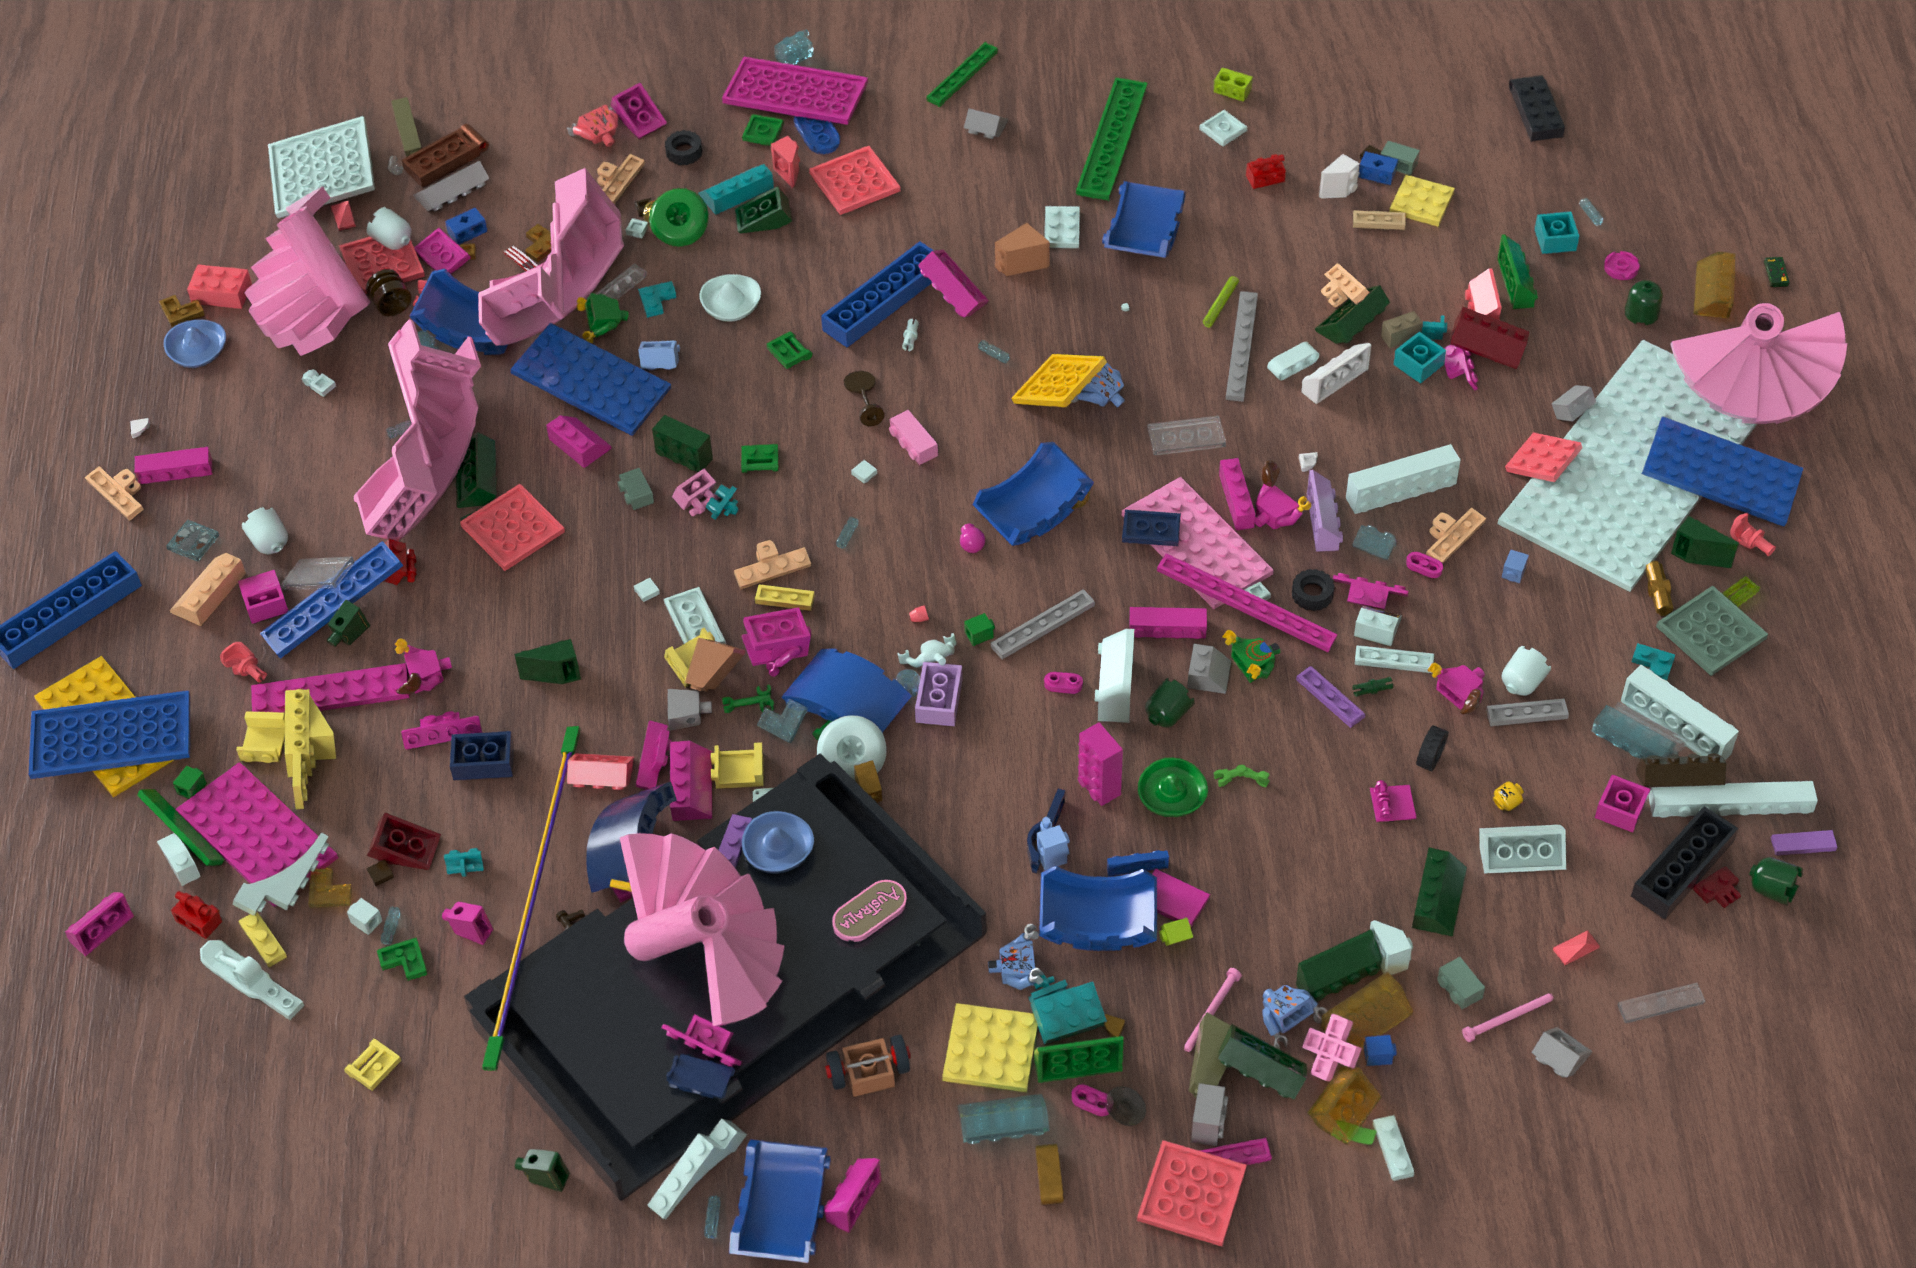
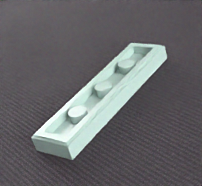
[1355,645,1434,673]

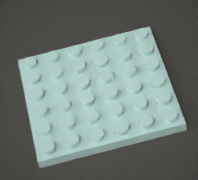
[268,116,375,218]

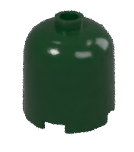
[1625,280,1663,325]
[1145,678,1195,728]
[1749,857,1803,906]

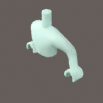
[897,633,956,668]

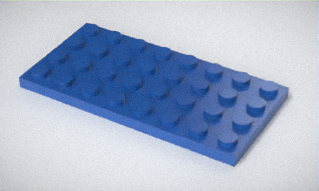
[511,323,671,436]
[1642,416,1803,527]
[28,690,191,779]

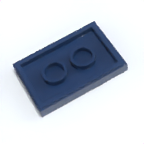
[1122,509,1181,546]

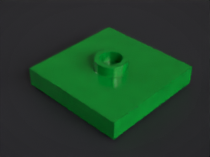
[742,114,784,146]

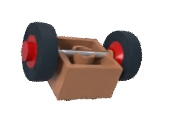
[825,1035,911,1097]

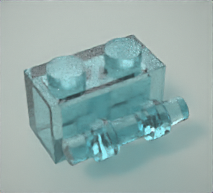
[774,30,813,65]

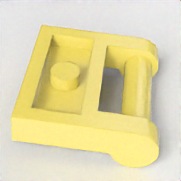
[344,1039,401,1091]

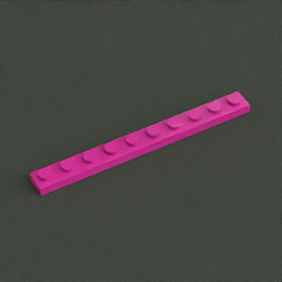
[1157,553,1337,652]

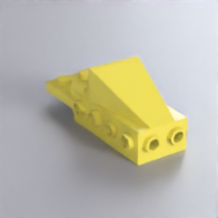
[285,689,336,809]

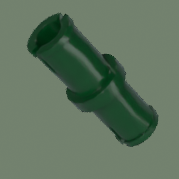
[1352,677,1393,697]

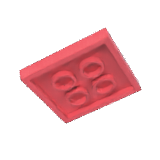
[1505,432,1582,482]

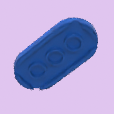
[794,116,840,154]

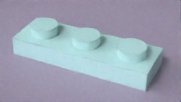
[1373,1115,1414,1181]

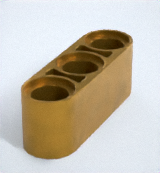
[1035,1144,1063,1205]

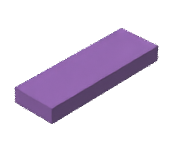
[1771,830,1837,855]

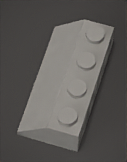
[414,161,489,211]

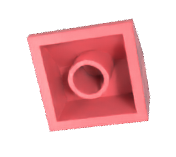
[771,136,800,188]

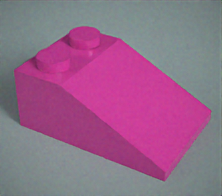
[611,83,667,139]

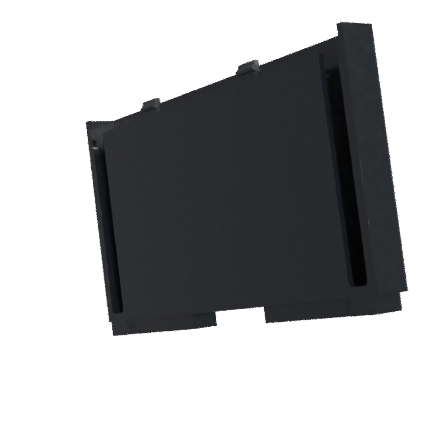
[464,753,987,1201]

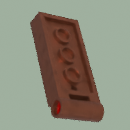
[402,124,489,188]

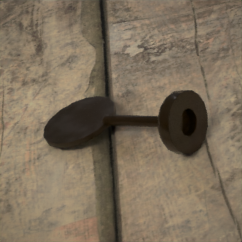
[844,371,885,427]

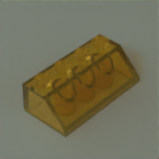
[1694,252,1736,319]
[1321,971,1413,1048]

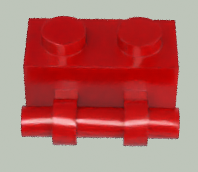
[1246,154,1286,189]
[383,539,417,585]
[171,891,222,939]

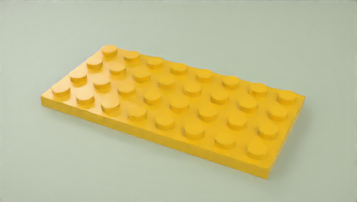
[34,656,174,798]

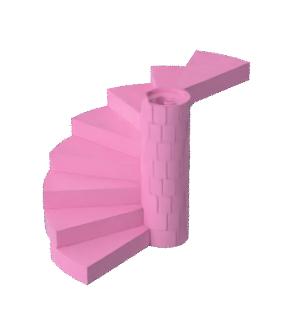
[244,186,370,356]
[1671,303,1847,424]
[620,833,784,1026]

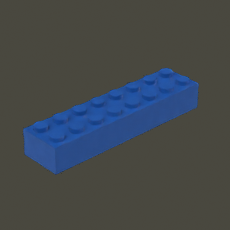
[821,241,934,348]
[0,551,142,669]

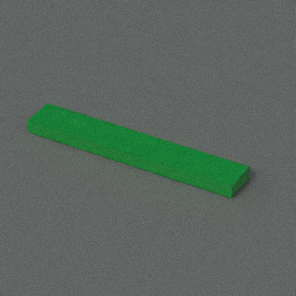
[926,42,998,107]
[137,789,225,866]

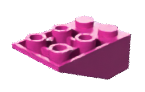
[238,570,289,624]

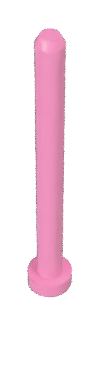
[1184,968,1242,1052]
[1462,994,1553,1042]

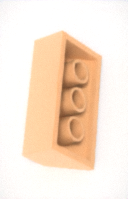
[170,553,246,626]

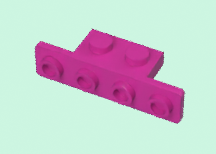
[1444,345,1478,390]
[1333,573,1409,610]
[401,711,482,749]
[635,721,671,790]
[662,1014,742,1067]

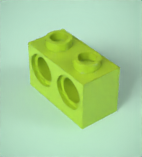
[1214,68,1253,101]

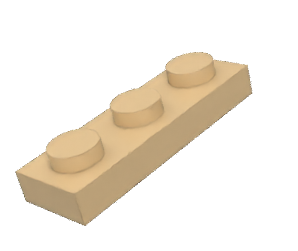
[1353,211,1406,230]

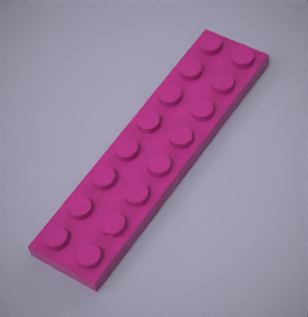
[251,663,409,713]

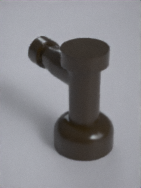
[555,909,585,931]

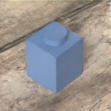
[1502,550,1529,583]

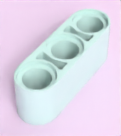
[1267,342,1319,380]

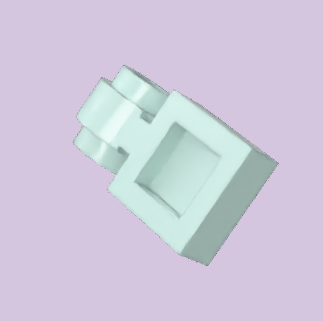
[302,369,336,397]

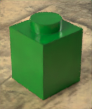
[964,613,995,646]
[173,766,207,799]

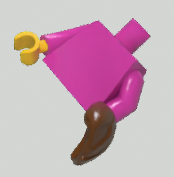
[1255,460,1312,529]
[395,639,452,694]
[1427,662,1485,714]

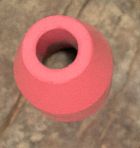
[909,605,929,623]

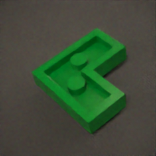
[376,937,428,981]

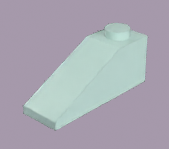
[157,833,201,886]

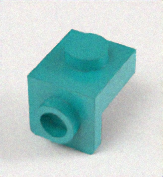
[1421,315,1448,340]

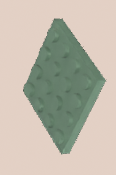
[1656,586,1768,676]

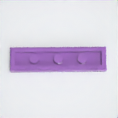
[1296,666,1365,728]

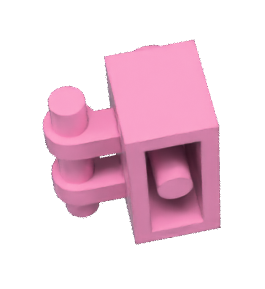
[672,469,720,517]

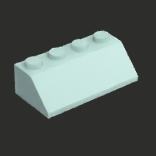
[1479,825,1566,873]

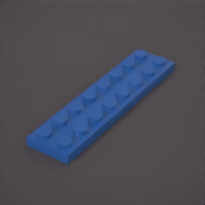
[260,541,403,659]

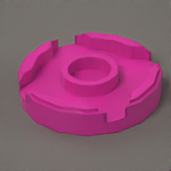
[1604,251,1640,280]

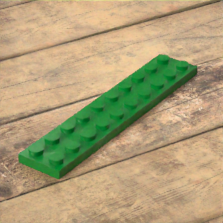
[1076,77,1148,201]

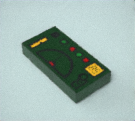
[1764,257,1790,287]

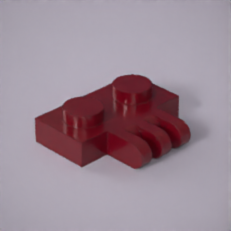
[1693,866,1741,908]

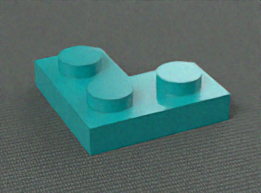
[638,281,677,318]
[1631,643,1676,681]

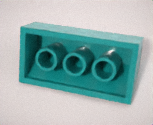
[698,164,774,215]

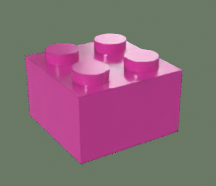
[1595,775,1650,833]

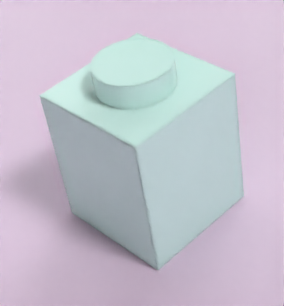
[347,898,382,935]

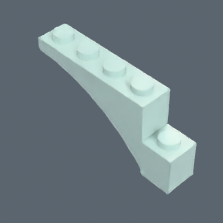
[233,833,329,916]
[647,1119,747,1219]

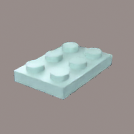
[1045,206,1080,248]

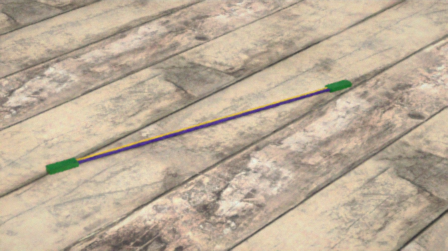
[482,726,580,1071]

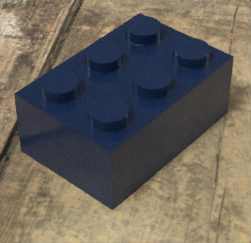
[450,731,514,780]

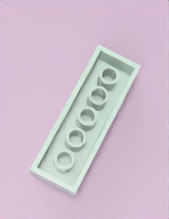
[1346,444,1460,514]
[1621,665,1739,760]

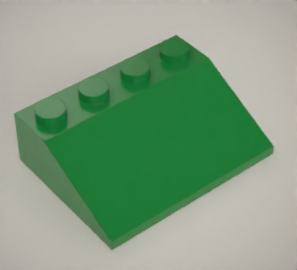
[1034,1036,1124,1083]

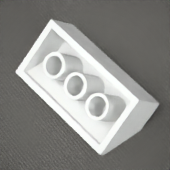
[1302,343,1371,404]

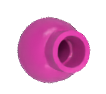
[960,523,985,553]

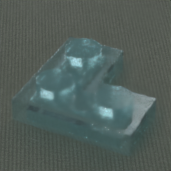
[757,699,808,743]

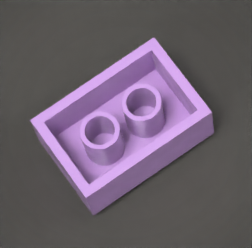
[915,662,962,726]

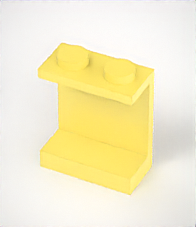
[664,628,715,688]
[236,711,285,763]

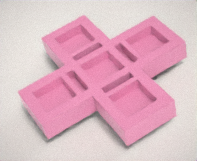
[1302,1014,1362,1082]

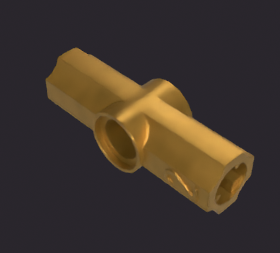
[1645,561,1674,616]

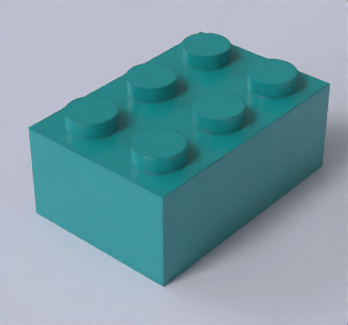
[1031,981,1107,1045]

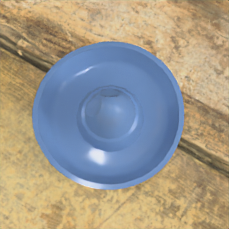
[164,320,226,368]
[742,811,814,874]

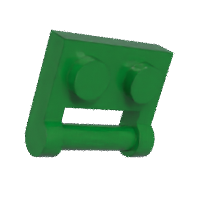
[766,331,813,369]
[741,444,779,473]

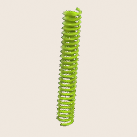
[1203,276,1239,327]

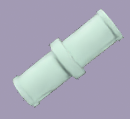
[902,319,919,351]

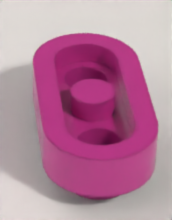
[1406,552,1443,578]
[1044,672,1083,694]
[1071,1085,1113,1116]

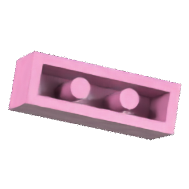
[889,410,938,465]

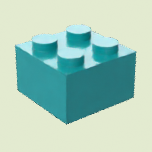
[1534,212,1579,254]
[1393,332,1446,383]

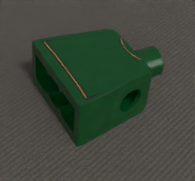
[327,600,370,647]
[515,1149,570,1192]

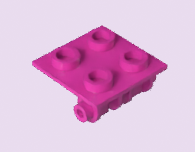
[1370,780,1416,822]

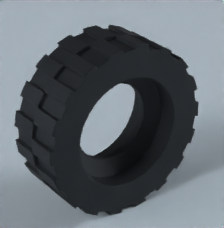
[665,130,703,165]
[1292,569,1335,611]
[1416,725,1449,771]

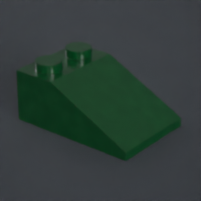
[735,186,792,234]

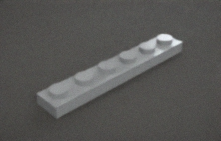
[991,589,1095,660]

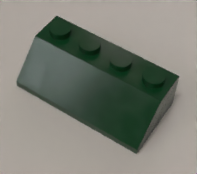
[1315,285,1391,344]
[456,432,497,508]
[1412,847,1467,937]
[1296,929,1382,1002]
[1218,1024,1307,1099]

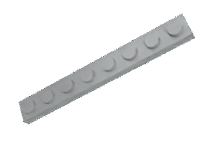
[1226,291,1258,402]

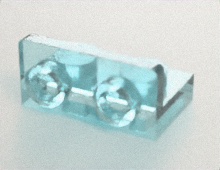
[1352,525,1397,560]

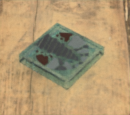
[166,519,219,562]

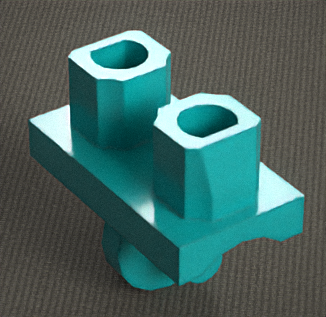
[705,484,739,520]
[444,848,484,877]
[1028,974,1068,1003]

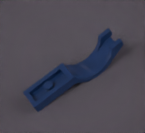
[1027,788,1066,873]

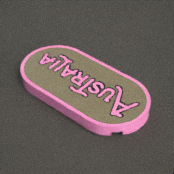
[833,880,907,942]

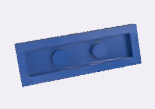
[1107,850,1169,876]

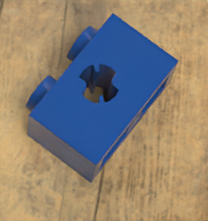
[1358,151,1398,185]
[445,208,488,245]

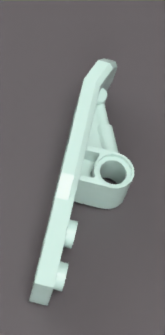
[200,940,304,1020]

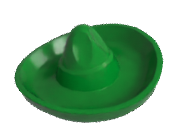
[649,188,709,247]
[1138,757,1208,817]

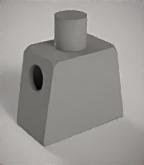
[668,689,712,730]

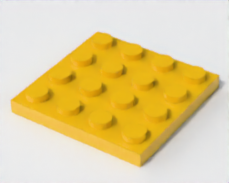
[1011,354,1107,407]

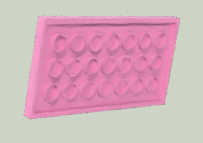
[1122,477,1274,609]

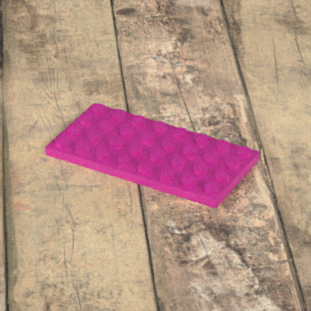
[722,57,868,125]
[176,762,338,907]

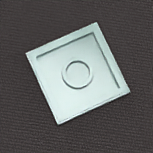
[1200,110,1247,146]

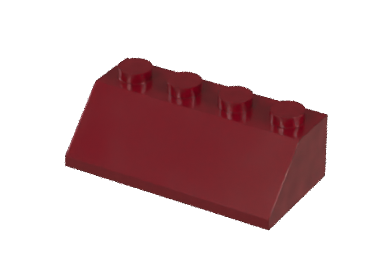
[1450,307,1529,370]

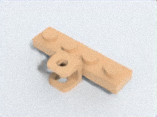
[597,154,645,204]
[1321,263,1369,308]
[85,466,144,521]
[1426,507,1486,564]
[734,540,811,589]

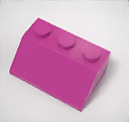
[546,415,612,468]
[65,892,134,956]
[824,1158,881,1233]

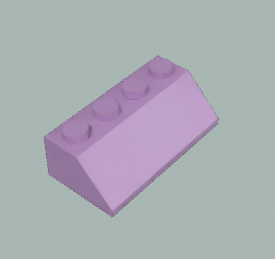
[1307,470,1343,552]

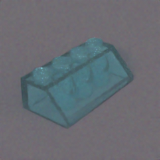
[957,1094,1049,1144]

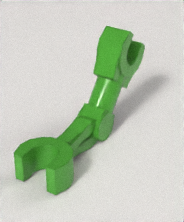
[1214,765,1270,787]

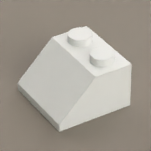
[1319,154,1359,198]

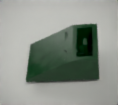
[1671,516,1739,568]
[514,639,581,684]

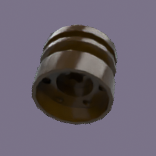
[366,269,412,316]

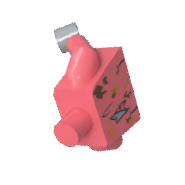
[567,105,618,147]

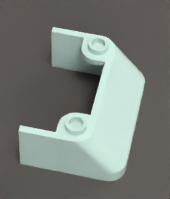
[1095,629,1134,723]

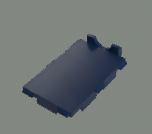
[666,1054,735,1099]

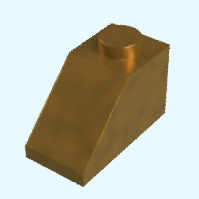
[854,760,883,803]

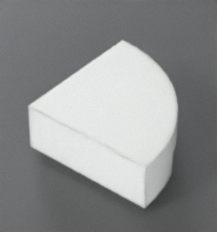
[131,418,150,438]
[1299,452,1318,472]

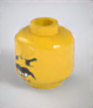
[1493,781,1524,811]

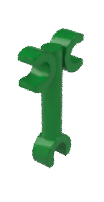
[722,684,775,713]

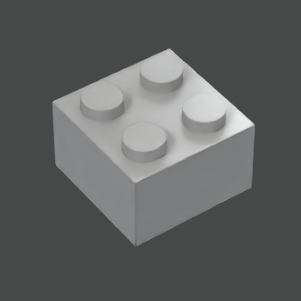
[1191,1083,1228,1146]

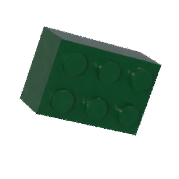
[652,415,713,472]

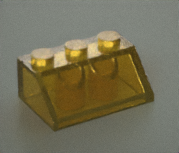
[1308,1066,1382,1144]

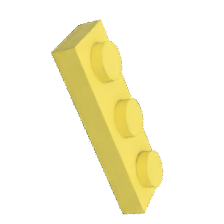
[755,585,815,611]
[239,912,287,967]

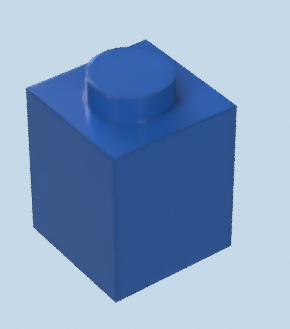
[1363,1035,1397,1066]

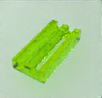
[1722,576,1760,607]

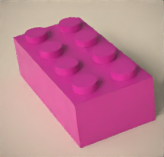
[1078,722,1123,806]

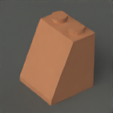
[995,223,1050,276]
[685,638,746,692]

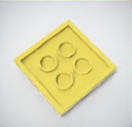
[1389,175,1455,227]

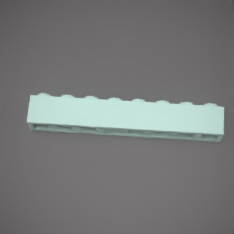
[1648,781,1818,818]

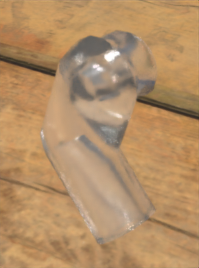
[387,156,403,175]

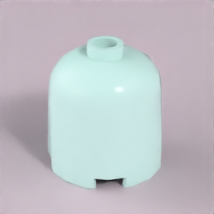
[367,207,411,250]
[242,507,288,554]
[1502,646,1551,696]

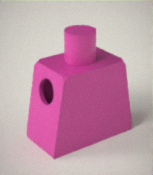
[442,901,494,945]

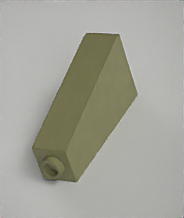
[391,97,421,157]
[1189,1012,1231,1098]

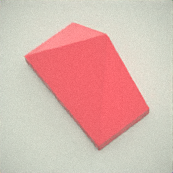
[331,201,356,231]
[1553,930,1600,965]

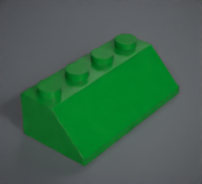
[1497,234,1538,309]

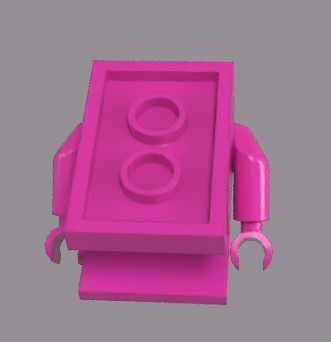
[742,607,811,677]

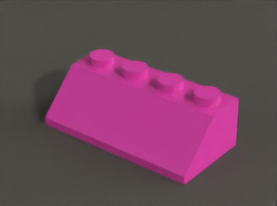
[918,249,989,318]
[670,741,712,821]

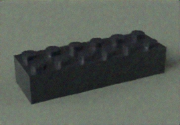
[1631,806,1739,919]

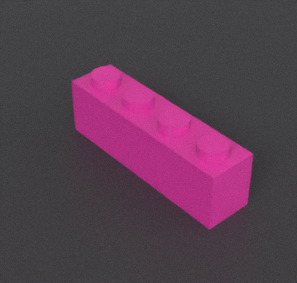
[134,447,212,484]
[1219,458,1255,531]
[1129,607,1207,639]

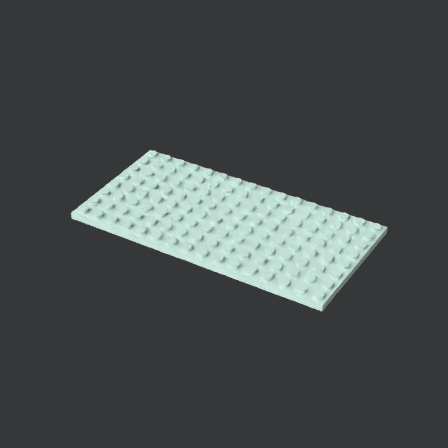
[1498,340,1757,592]

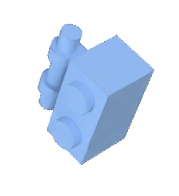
[638,341,680,370]
[1037,817,1070,871]

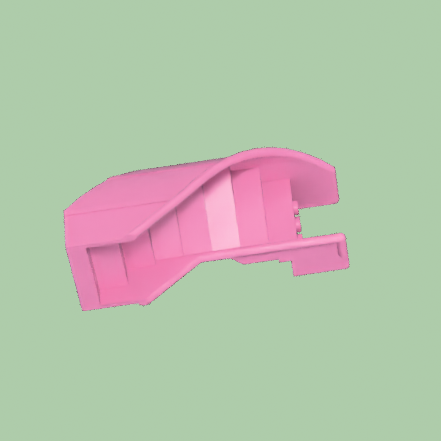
[478,168,624,346]
[354,319,481,541]

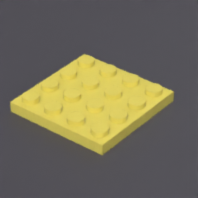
[942,1003,1038,1092]

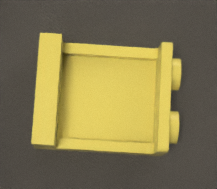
[711,742,764,789]

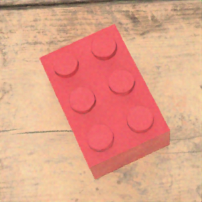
[187,265,252,309]

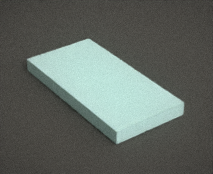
[664,587,726,644]

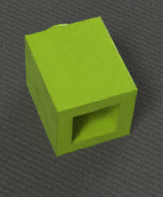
[1159,918,1193,946]

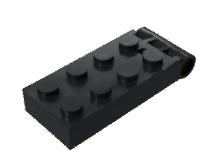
[1509,75,1565,142]

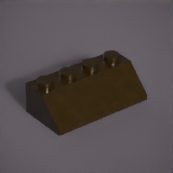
[1636,753,1727,787]

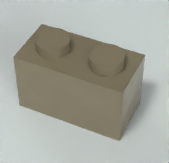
[1381,311,1423,348]

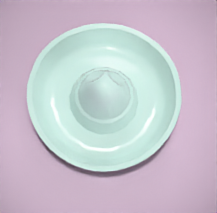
[699,274,761,322]
[817,715,887,781]

